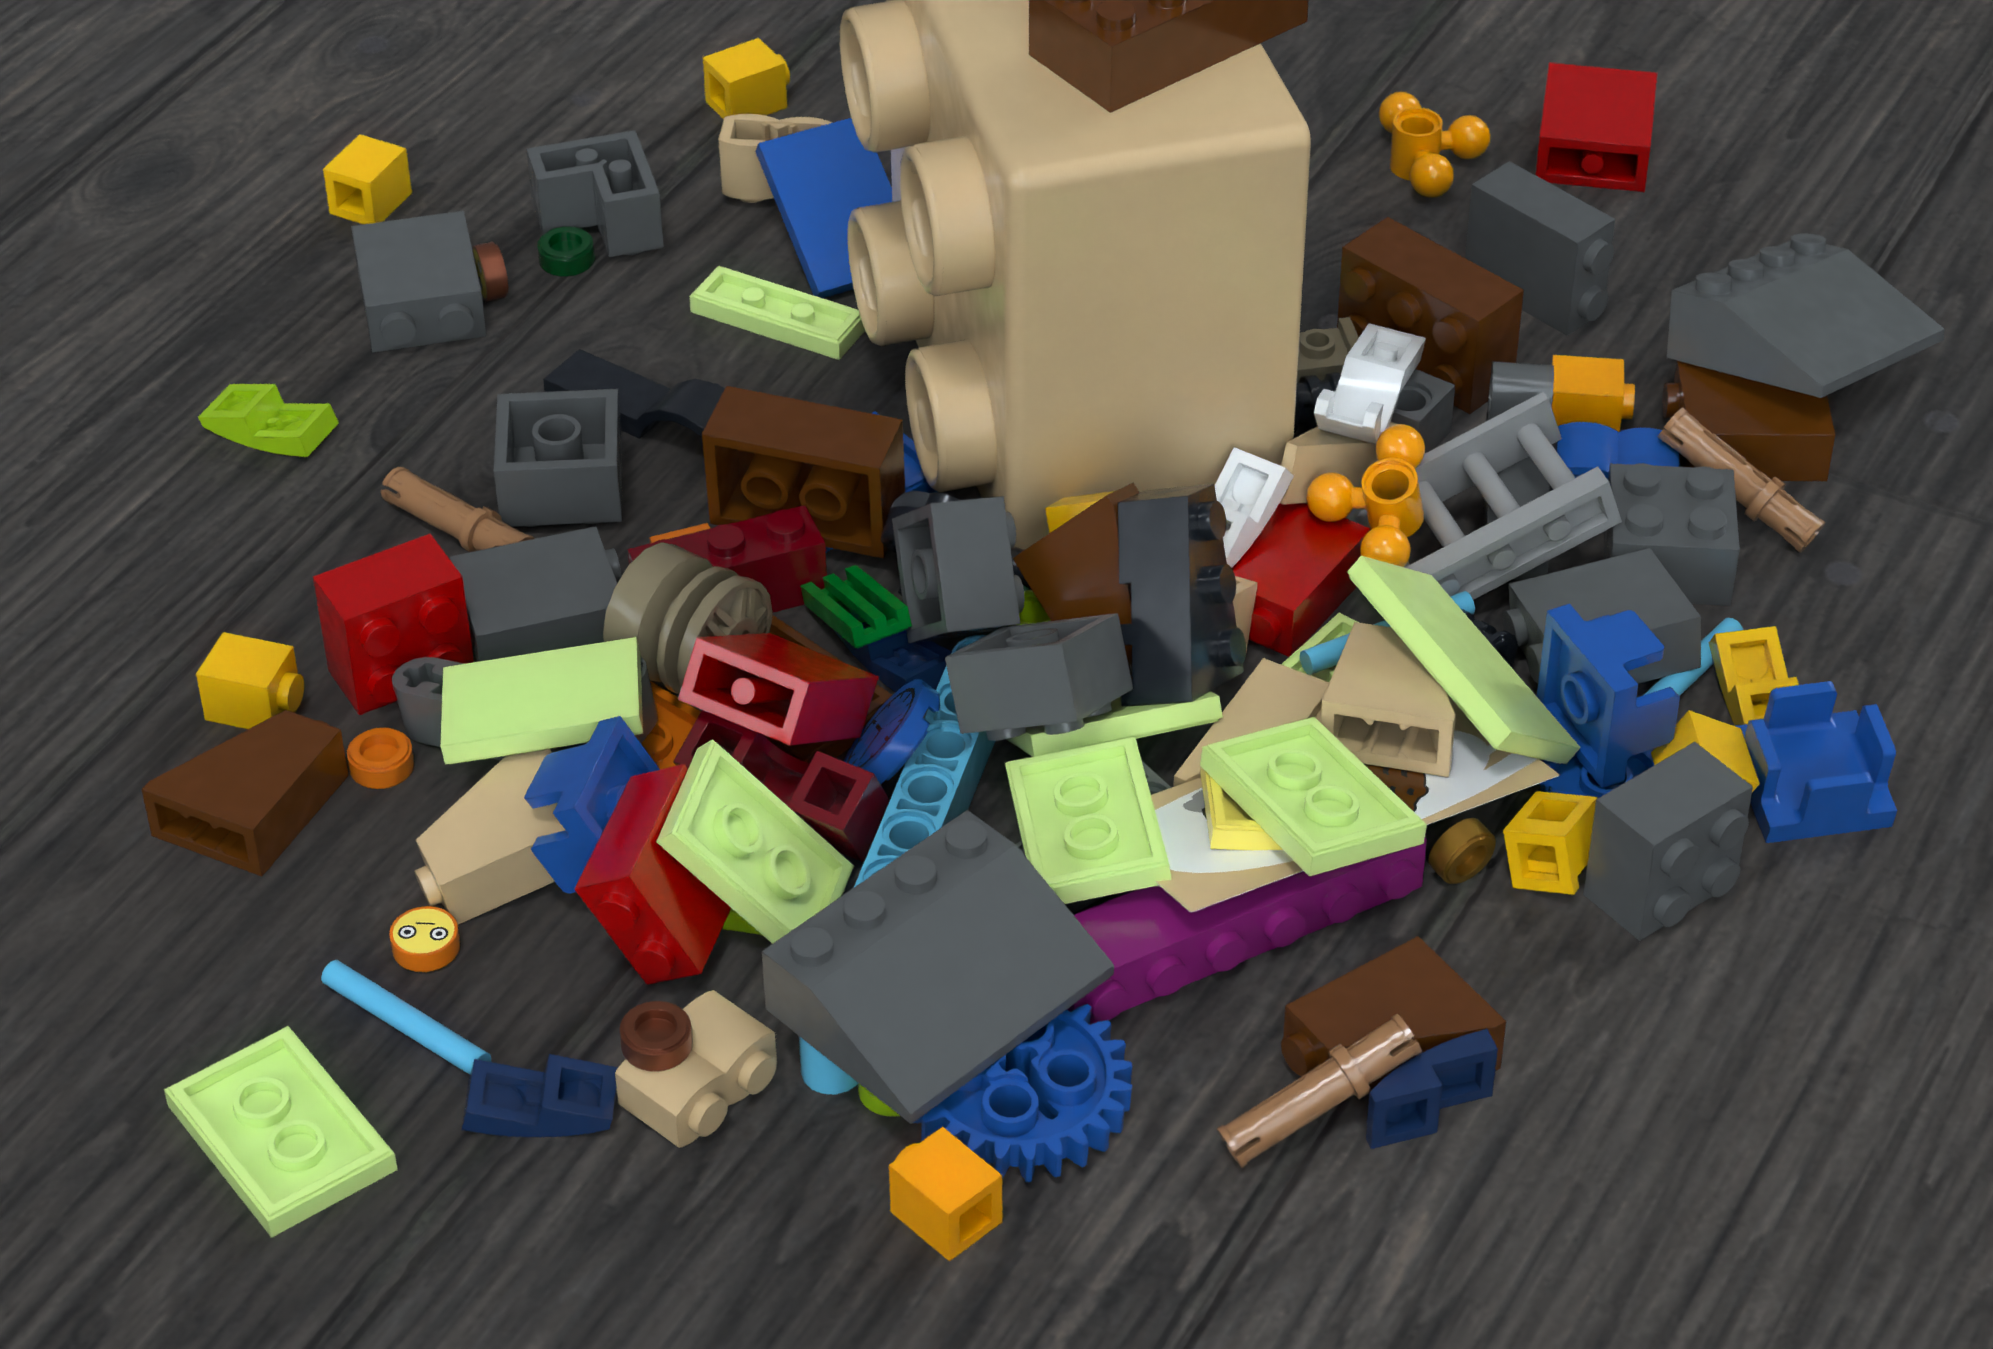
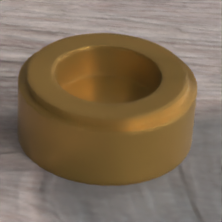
[1428,818,1496,884]

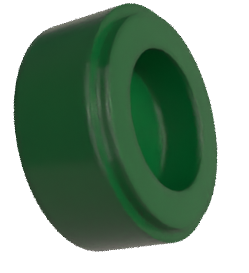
[537,227,595,277]

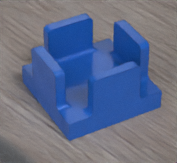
[1537,603,1680,788]
[1735,681,1897,843]
[524,716,660,894]

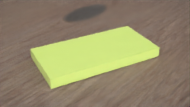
[1347,556,1581,764]

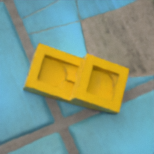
[1709,626,1799,726]

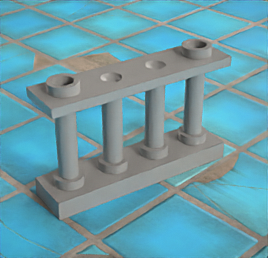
[1345,392,1622,600]

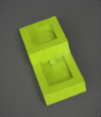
[198,384,339,457]

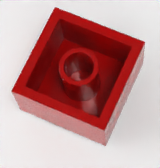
[313,533,474,715]

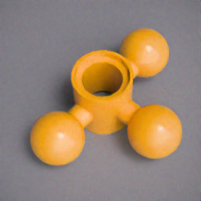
[1379,92,1490,198]
[1306,424,1425,567]

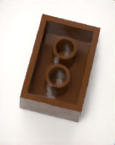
[1337,217,1524,414]
[702,386,905,558]

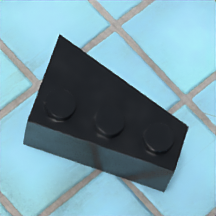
[1118,484,1246,706]

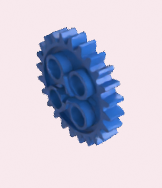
[913,1004,1132,1182]

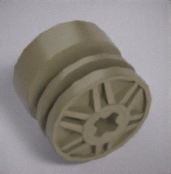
[603,542,773,694]

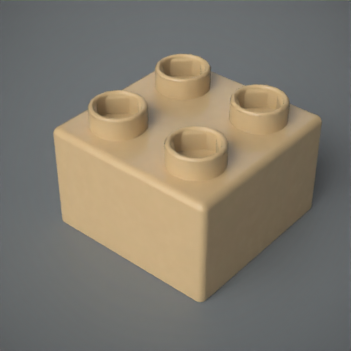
[840,0,1311,550]

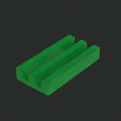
[800,565,912,648]

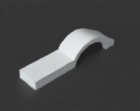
[1314,323,1426,444]

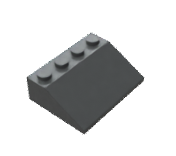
[1667,233,1945,398]
[762,810,1114,1124]

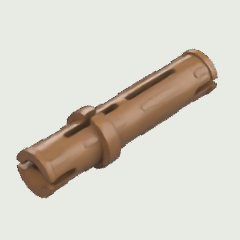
[1658,407,1825,553]
[381,467,535,552]
[1216,1014,1422,1168]

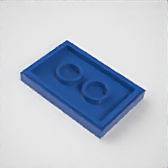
[755,118,892,298]

